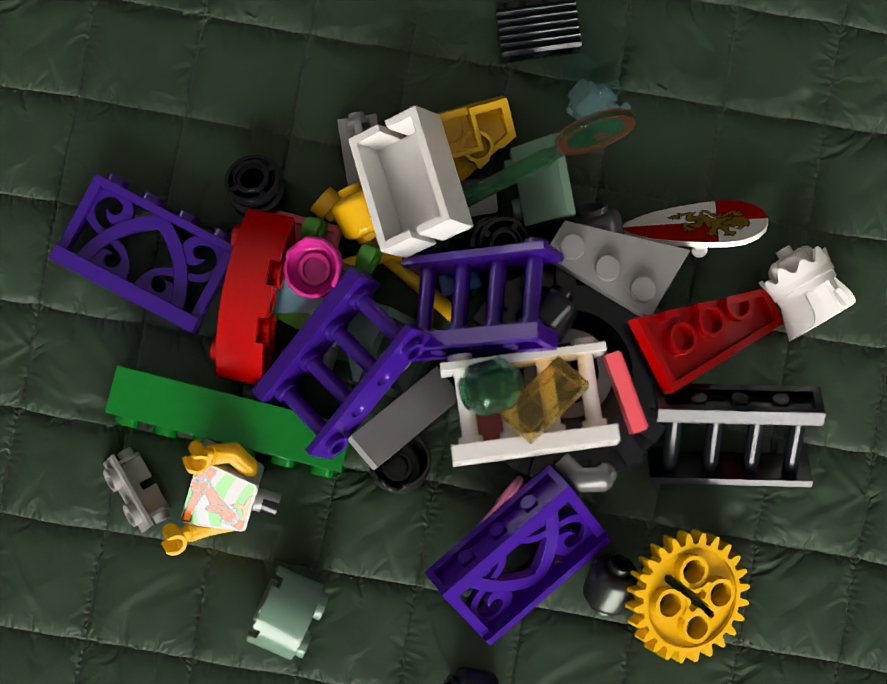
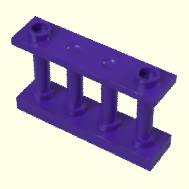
[401,237,564,362]
[251,267,432,459]

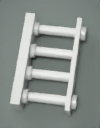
[440,337,620,467]

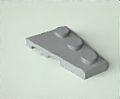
[550,221,690,317]

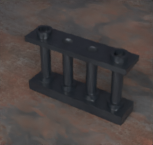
[647,383,826,487]

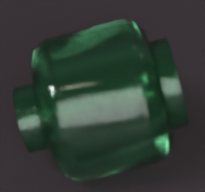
[458,357,524,416]

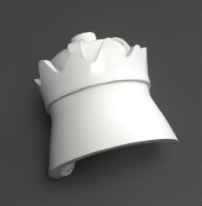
[758,245,856,342]

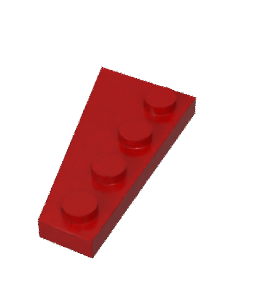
[627,289,784,395]

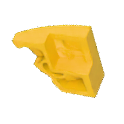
[436,95,517,182]

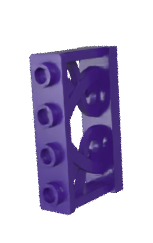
[49,172,233,335]
[424,464,611,645]

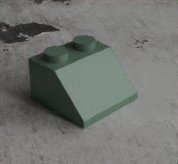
[504,133,576,231]

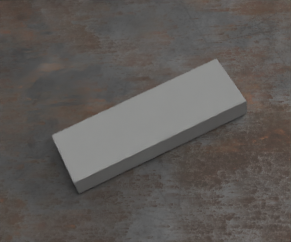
[348,366,457,471]

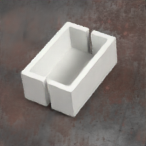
[348,106,474,258]

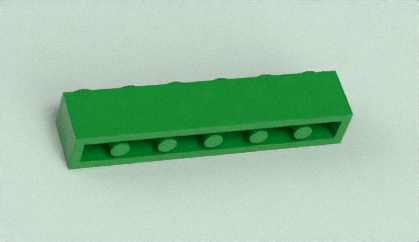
[105,365,353,479]

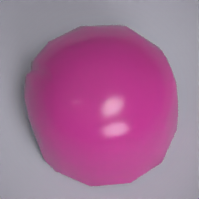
[283,236,345,299]

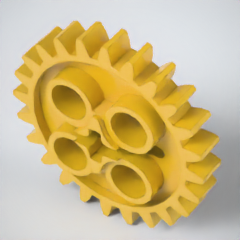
[625,529,750,663]

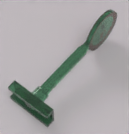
[432,108,636,252]

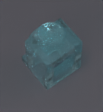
[566,79,631,143]

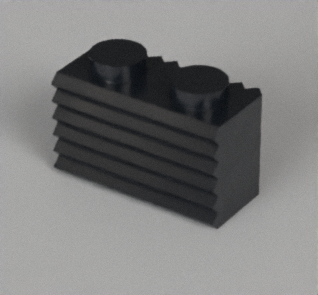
[495,0,582,64]

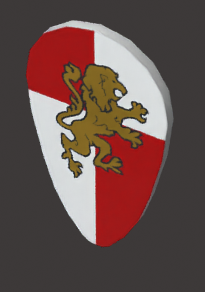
[623,200,768,258]

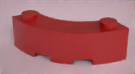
[210,209,296,385]

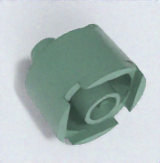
[245,565,328,660]

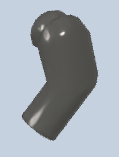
[553,452,617,492]

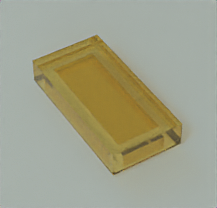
[500,356,589,444]

